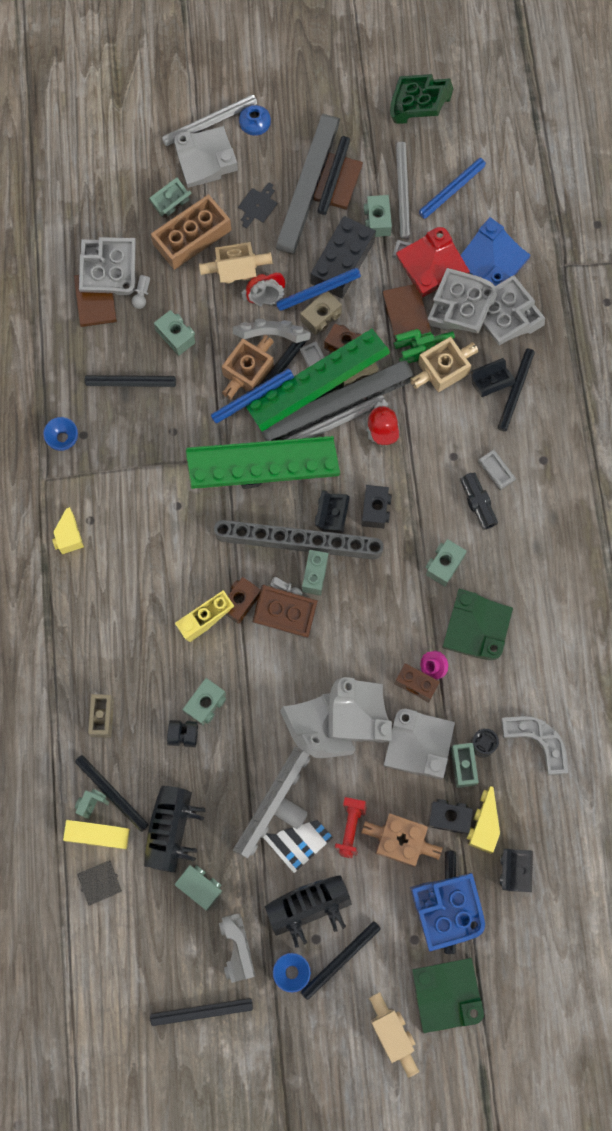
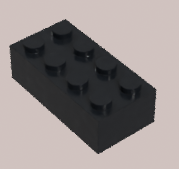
[310,216,376,299]

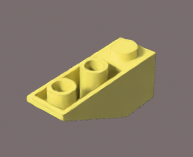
[175,590,234,642]
[467,786,500,854]

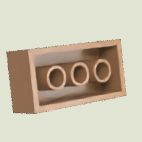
[151,194,231,270]

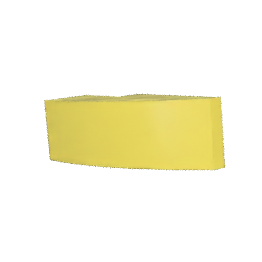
[63,820,130,849]

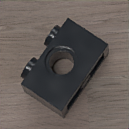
[362,485,392,529]
[428,799,473,835]

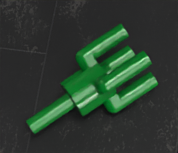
[393,329,455,364]

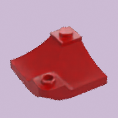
[396,227,470,298]

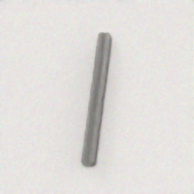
[162,94,257,146]
[396,142,410,239]
[284,394,385,440]

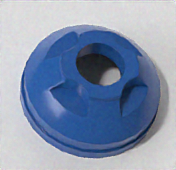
[239,105,271,136]
[43,417,78,451]
[273,953,311,993]

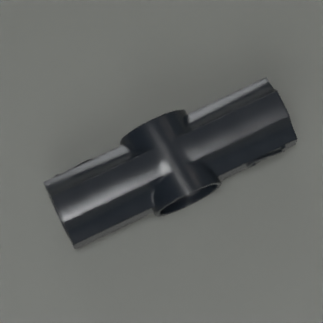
[460,472,498,530]

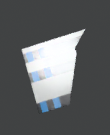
[263,820,333,873]

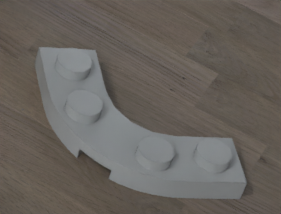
[233,319,311,343]
[501,716,568,775]

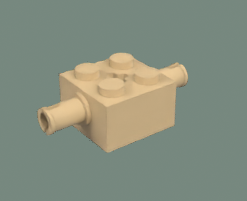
[199,242,273,283]
[410,337,478,393]
[369,992,420,1078]

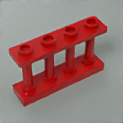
[335,797,367,859]

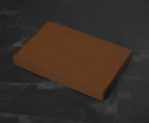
[313,153,363,210]
[74,275,117,327]
[382,284,431,342]
[252,585,318,638]

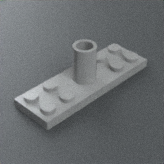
[233,747,310,858]

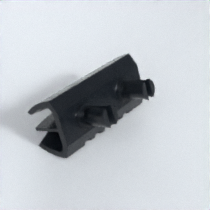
[144,786,206,873]
[264,875,352,948]

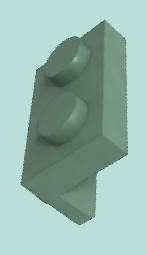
[149,178,192,217]
[75,789,109,820]

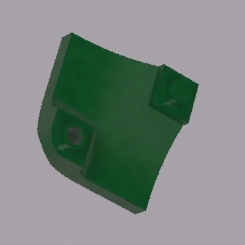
[390,74,454,124]
[442,589,513,660]
[411,958,484,1033]

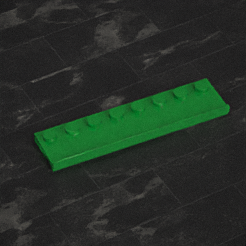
[246,329,390,432]
[185,436,340,489]

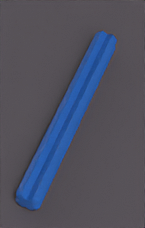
[419,158,486,219]
[276,268,361,311]
[211,369,294,423]

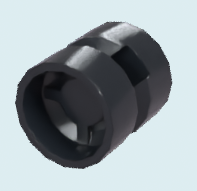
[167,720,198,748]
[470,728,499,758]

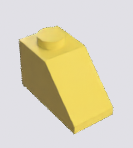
[52,507,84,554]

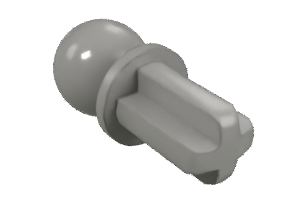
[132,275,150,309]
[270,577,303,596]

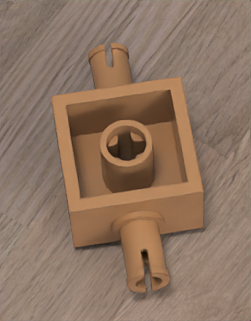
[222,335,274,400]
[361,813,443,867]

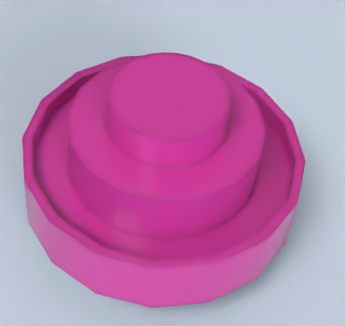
[420,651,448,680]

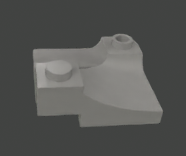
[174,126,238,188]
[79,237,136,295]
[428,268,497,333]
[482,275,545,346]
[328,677,392,743]
[280,693,355,758]
[383,709,455,780]
[219,913,256,983]

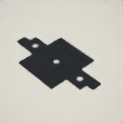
[238,182,278,228]

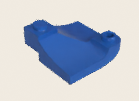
[460,217,531,286]
[410,873,485,952]

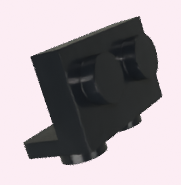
[471,358,515,397]
[315,490,350,533]
[500,848,533,893]

